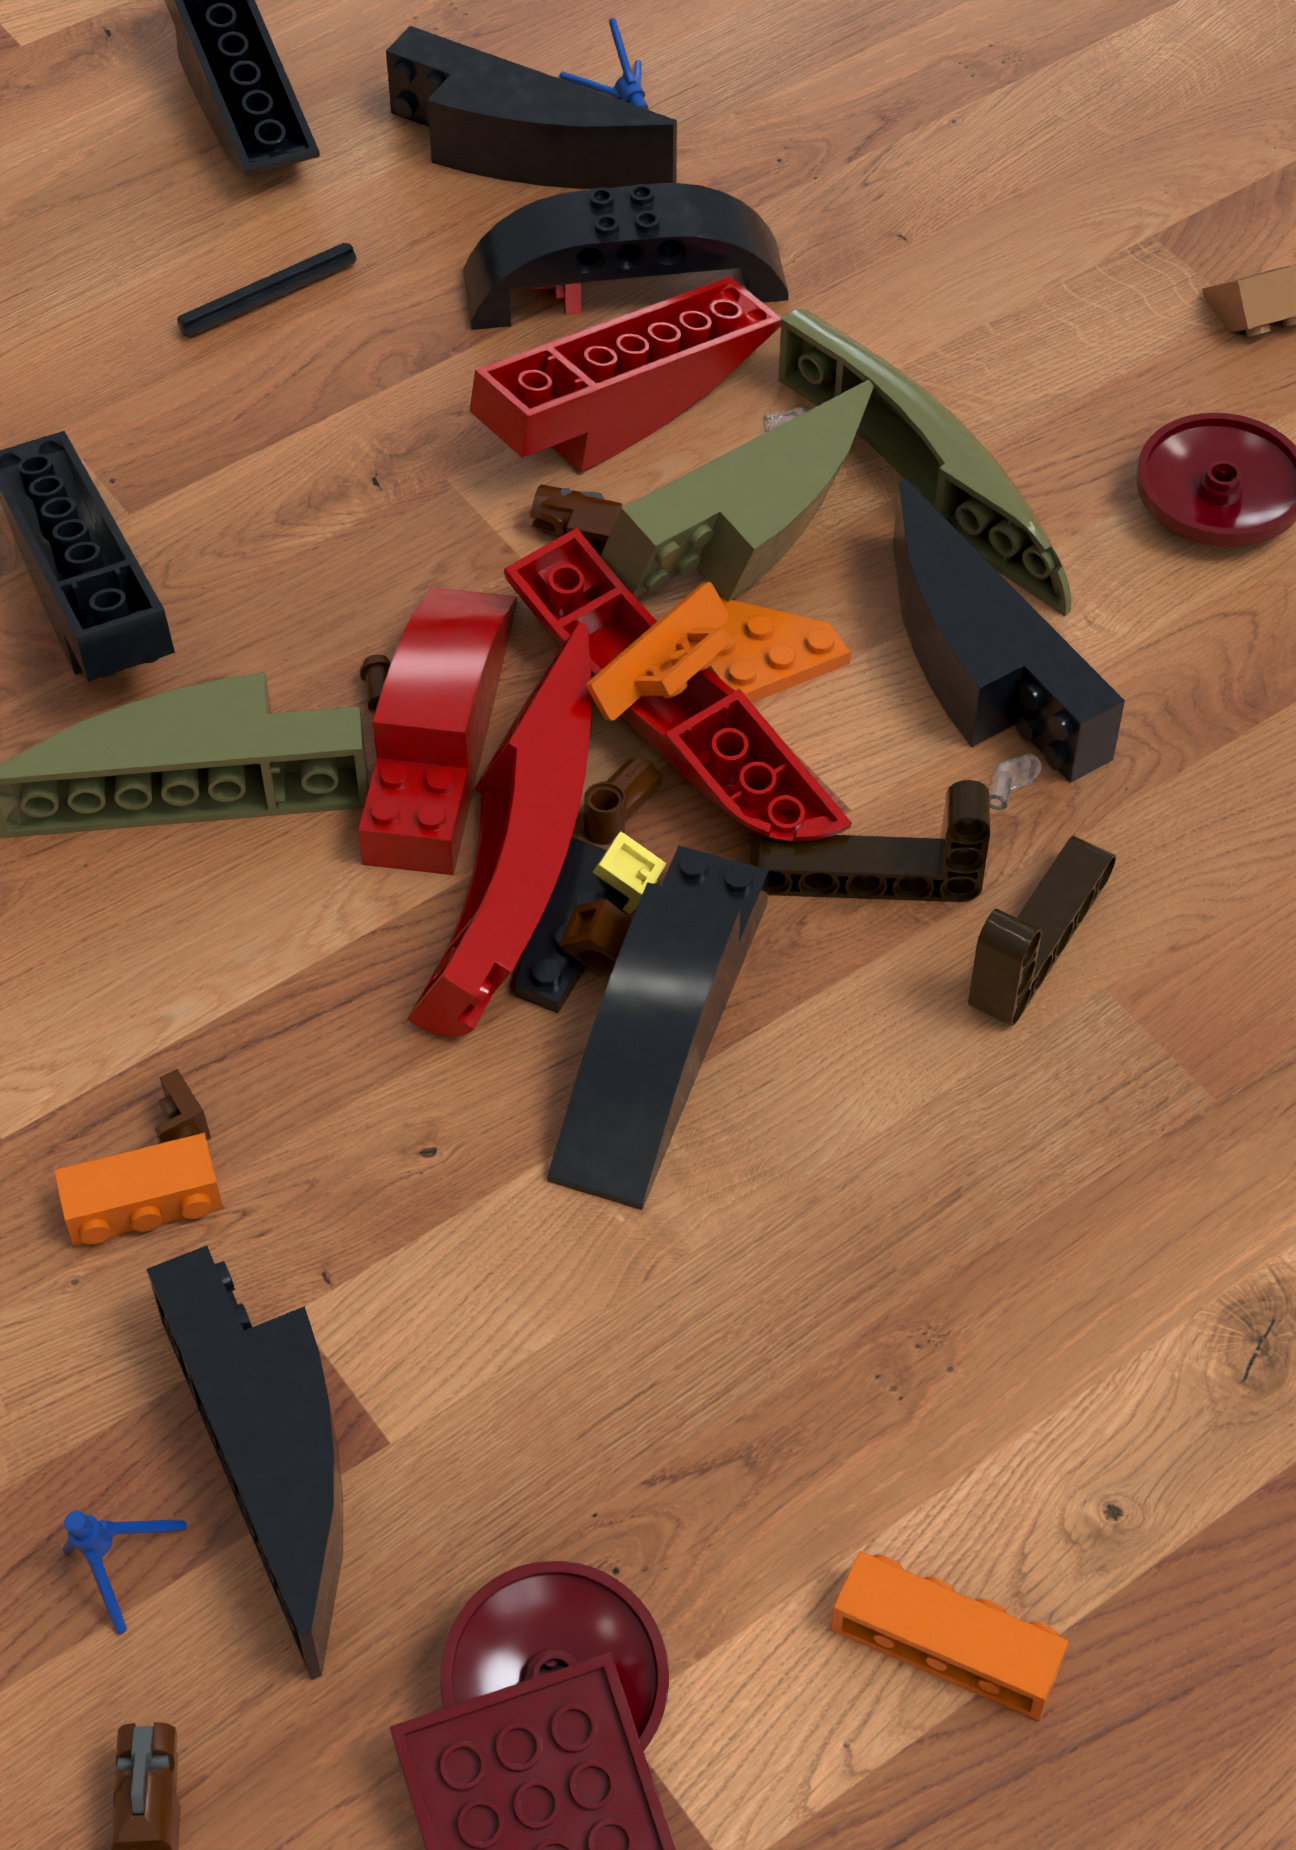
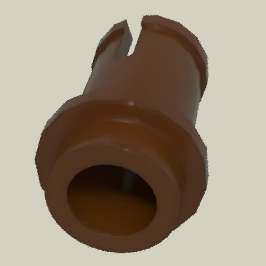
[360,654,391,712]

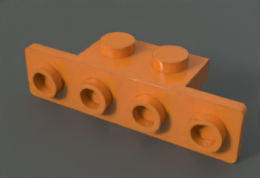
[586,582,729,721]

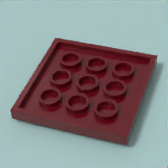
[390,1652,676,1850]

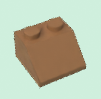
[1202,264,1296,337]

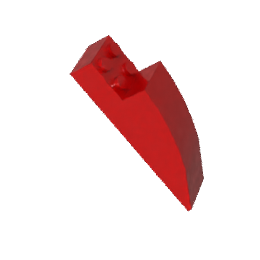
[470,277,782,472]
[358,587,517,875]

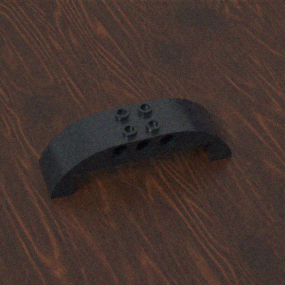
[463,183,789,330]

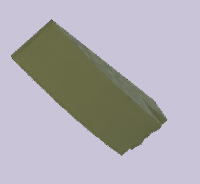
[601,380,874,602]
[0,672,369,838]

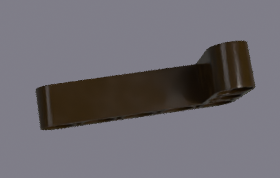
[751,780,990,902]
[968,836,1116,1026]

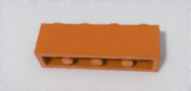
[831,1551,1069,1721]

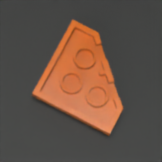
[708,597,851,703]

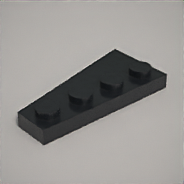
[515,837,629,1013]

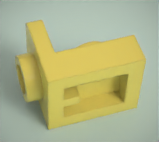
[592,831,667,915]

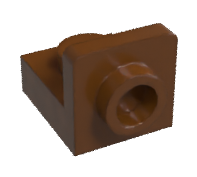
[155,1069,211,1144]

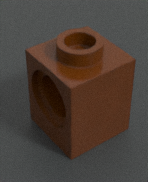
[559,899,632,976]

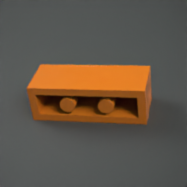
[54,1133,223,1246]

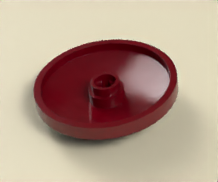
[1136,413,1296,547]
[440,1561,669,1751]

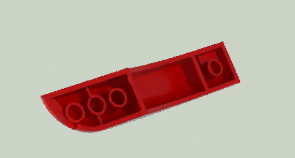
[407,622,591,1037]

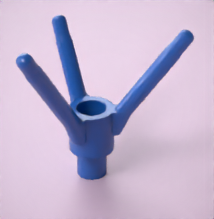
[559,18,648,110]
[63,1510,187,1634]

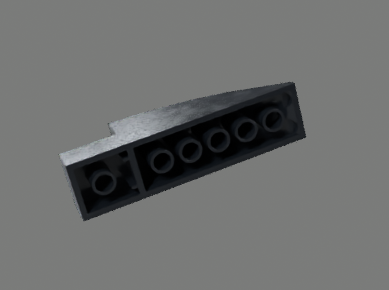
[164,0,320,176]
[386,26,677,189]
[0,430,175,682]
[893,479,1125,783]
[547,845,769,1210]
[147,1245,343,1680]

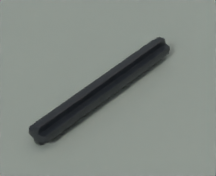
[177,243,357,337]

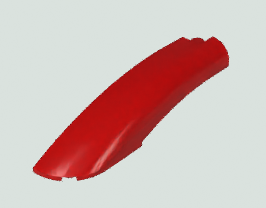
[504,528,852,841]

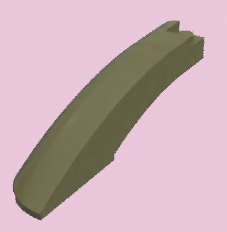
[778,309,1071,616]

